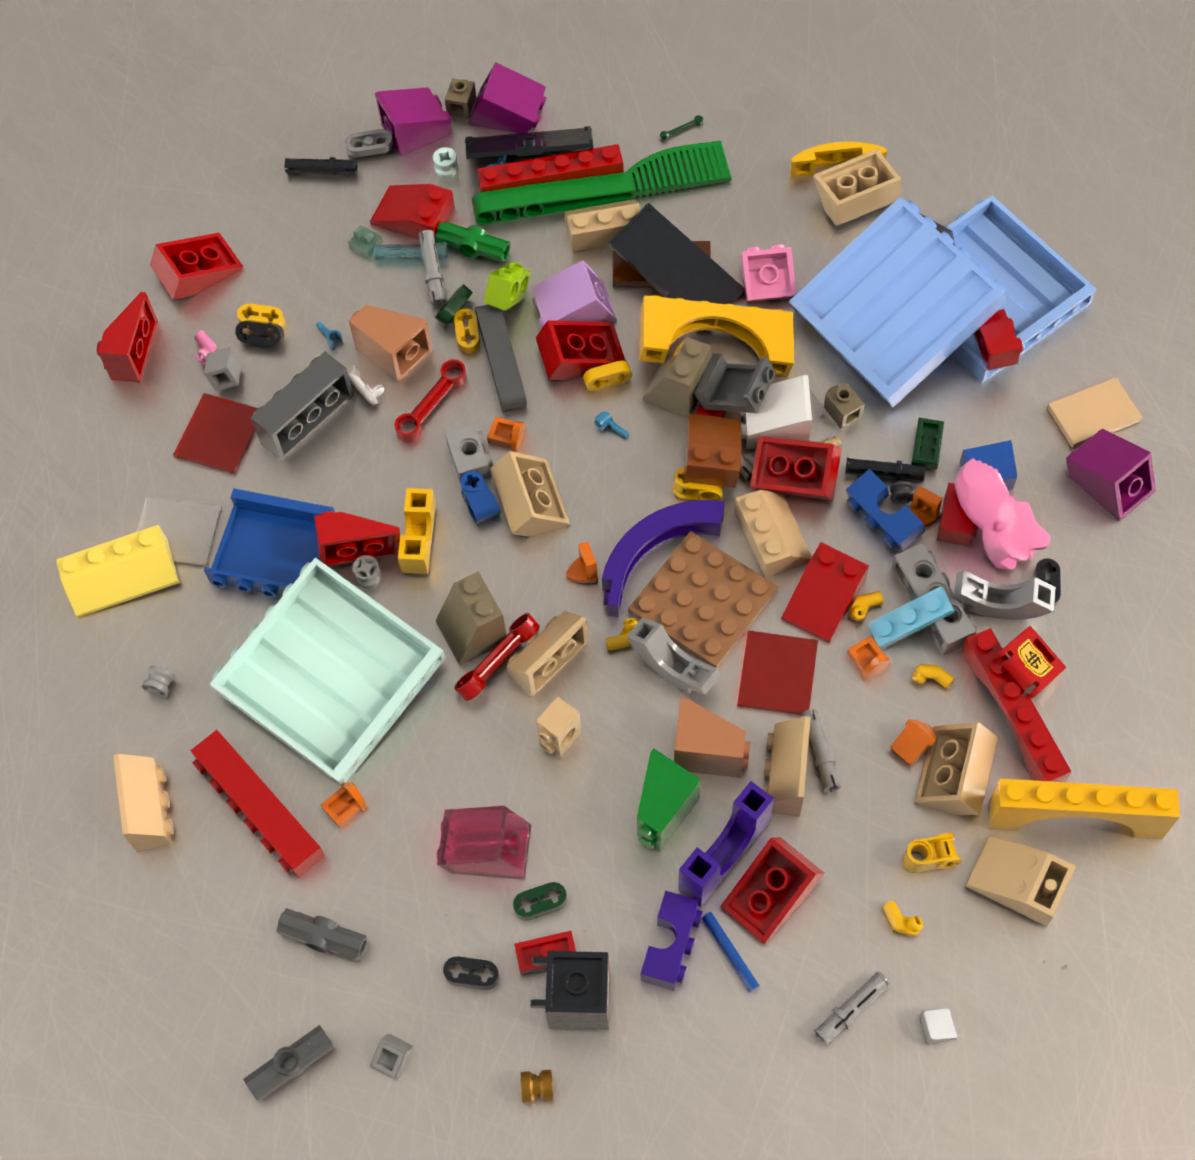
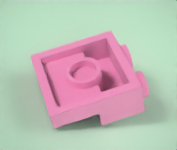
[740,244,797,303]

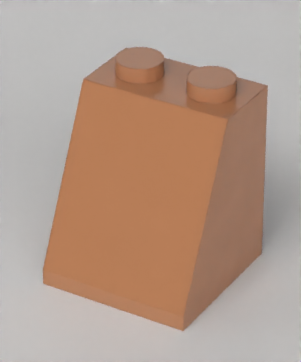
[349,305,433,382]
[674,698,750,778]

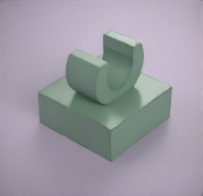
[348,225,383,259]

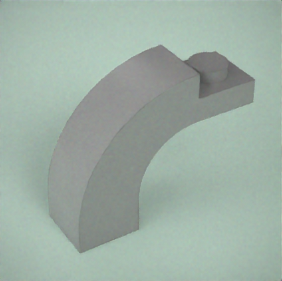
[954,570,1056,620]
[626,617,721,695]

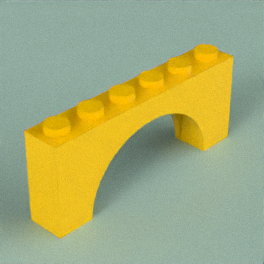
[639,295,794,377]
[988,779,1180,839]

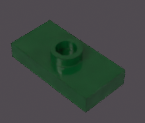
[911,418,944,470]

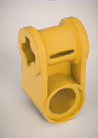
[673,467,723,501]
[902,833,962,873]

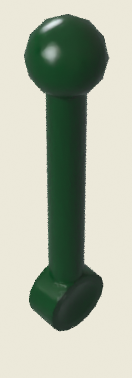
[660,115,703,140]

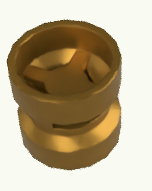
[521,1069,553,1103]

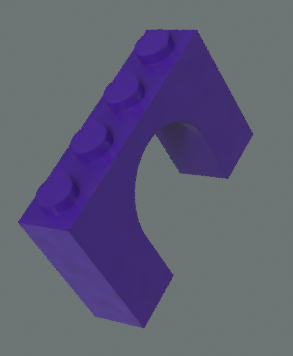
[678,781,774,907]

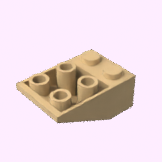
[966,835,1076,927]

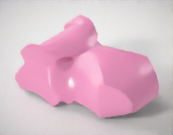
[955,458,1050,570]

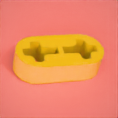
[237,304,285,332]
[454,308,480,354]
[583,361,632,391]

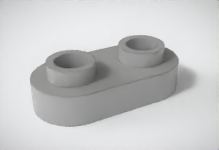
[345,129,393,157]

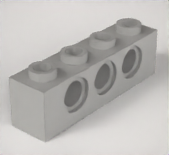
[892,543,977,655]

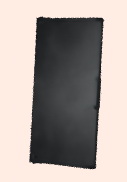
[465,126,593,159]
[608,203,745,332]

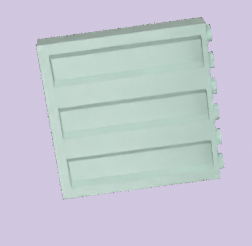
[210,558,446,786]

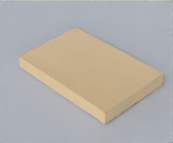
[1047,377,1142,449]

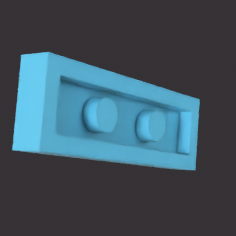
[868,586,955,649]

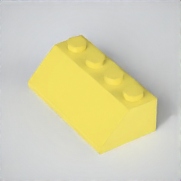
[56,525,179,618]

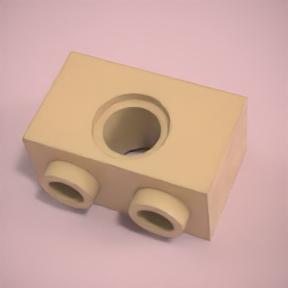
[536,696,582,758]

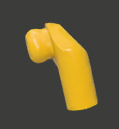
[849,591,883,621]
[605,618,638,651]
[882,901,923,936]

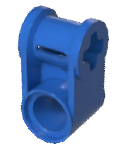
[460,471,501,524]

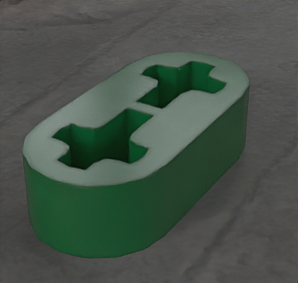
[434,284,473,326]
[513,882,567,921]

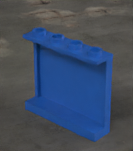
[204,488,335,598]

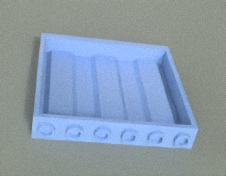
[944,195,1096,383]
[789,196,1008,408]

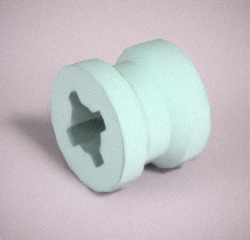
[433,147,458,178]

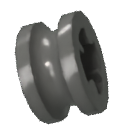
[889,481,914,504]

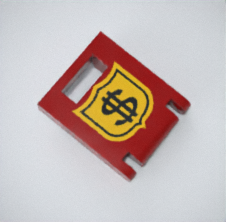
[994,625,1067,699]

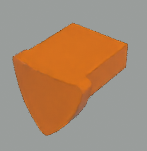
[487,417,526,452]
[910,485,943,528]
[566,542,598,584]
[847,636,891,680]
[890,719,936,765]
[320,781,367,828]

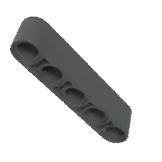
[475,304,527,411]

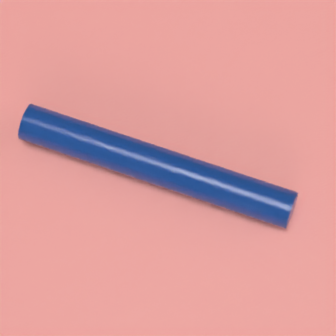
[702,912,760,992]

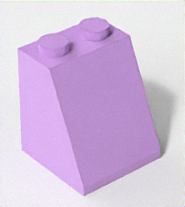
[531,260,617,327]

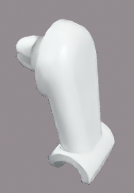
[348,364,384,406]

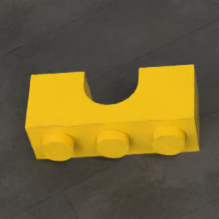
[398,488,436,574]

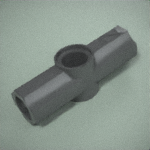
[276,908,368,961]
[243,1025,335,1102]

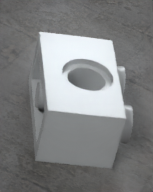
[445,423,493,485]

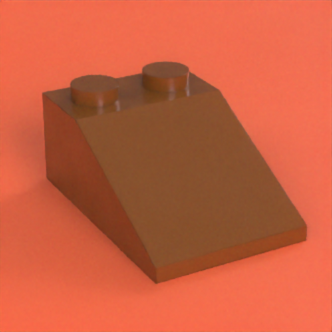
[683,414,742,488]

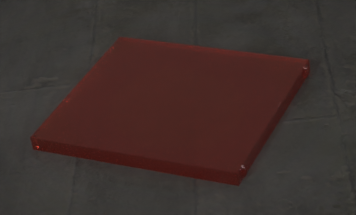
[173,393,258,474]
[737,630,818,715]

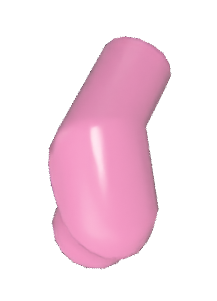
[194,331,217,364]

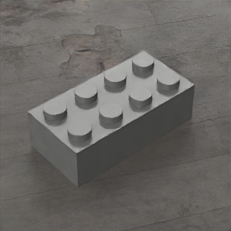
[250,351,354,461]

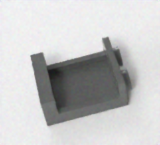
[694,353,776,413]

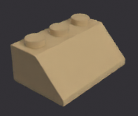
[813,149,902,226]
[564,199,641,253]
[490,451,570,537]
[734,490,812,578]
[507,611,588,697]
[763,716,811,816]
[915,722,998,816]
[113,754,174,853]

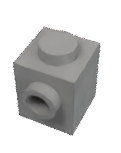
[204,347,241,391]

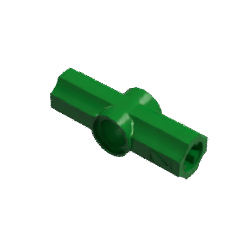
[435,221,511,263]

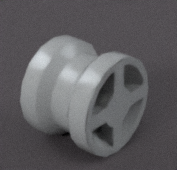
[352,555,382,588]
[141,665,175,697]

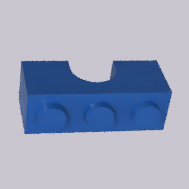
[846,469,925,552]

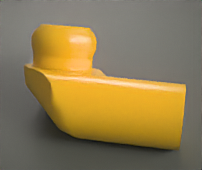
[912,664,955,689]

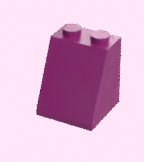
[468,62,547,133]
[375,87,452,156]
[1066,428,1156,521]

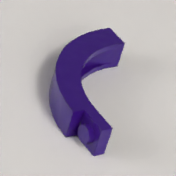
[602,500,725,617]

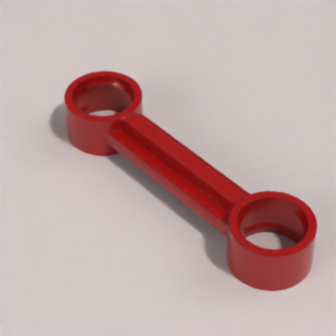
[394,359,467,443]
[454,613,540,701]

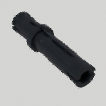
[284,157,358,176]
[845,457,926,482]

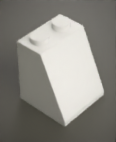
[739,375,812,449]

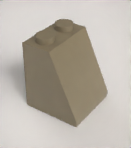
[642,337,711,418]
[436,571,506,666]

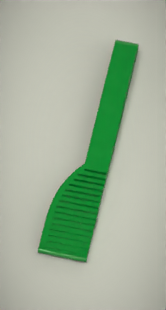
[472,141,732,225]

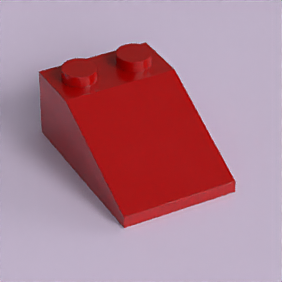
[370,184,455,245]
[150,233,243,300]
[97,292,158,383]
[536,320,626,380]
[750,436,841,501]
[314,511,400,567]
[781,542,869,643]
[720,837,825,944]

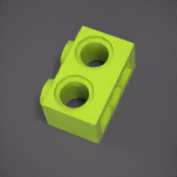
[483,262,531,311]

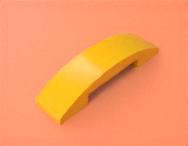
[790,141,887,177]

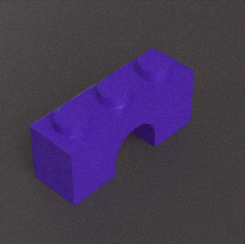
[640,890,703,991]

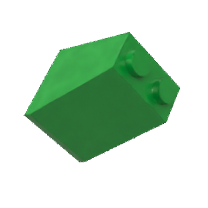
[637,748,701,852]

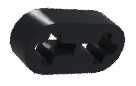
[235,320,284,347]
[1033,558,1061,608]
[443,956,499,990]

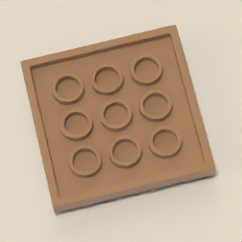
[628,531,778,668]

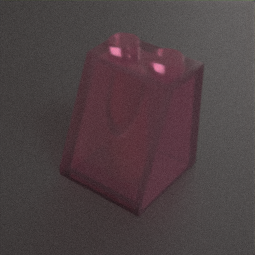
[437,806,531,879]

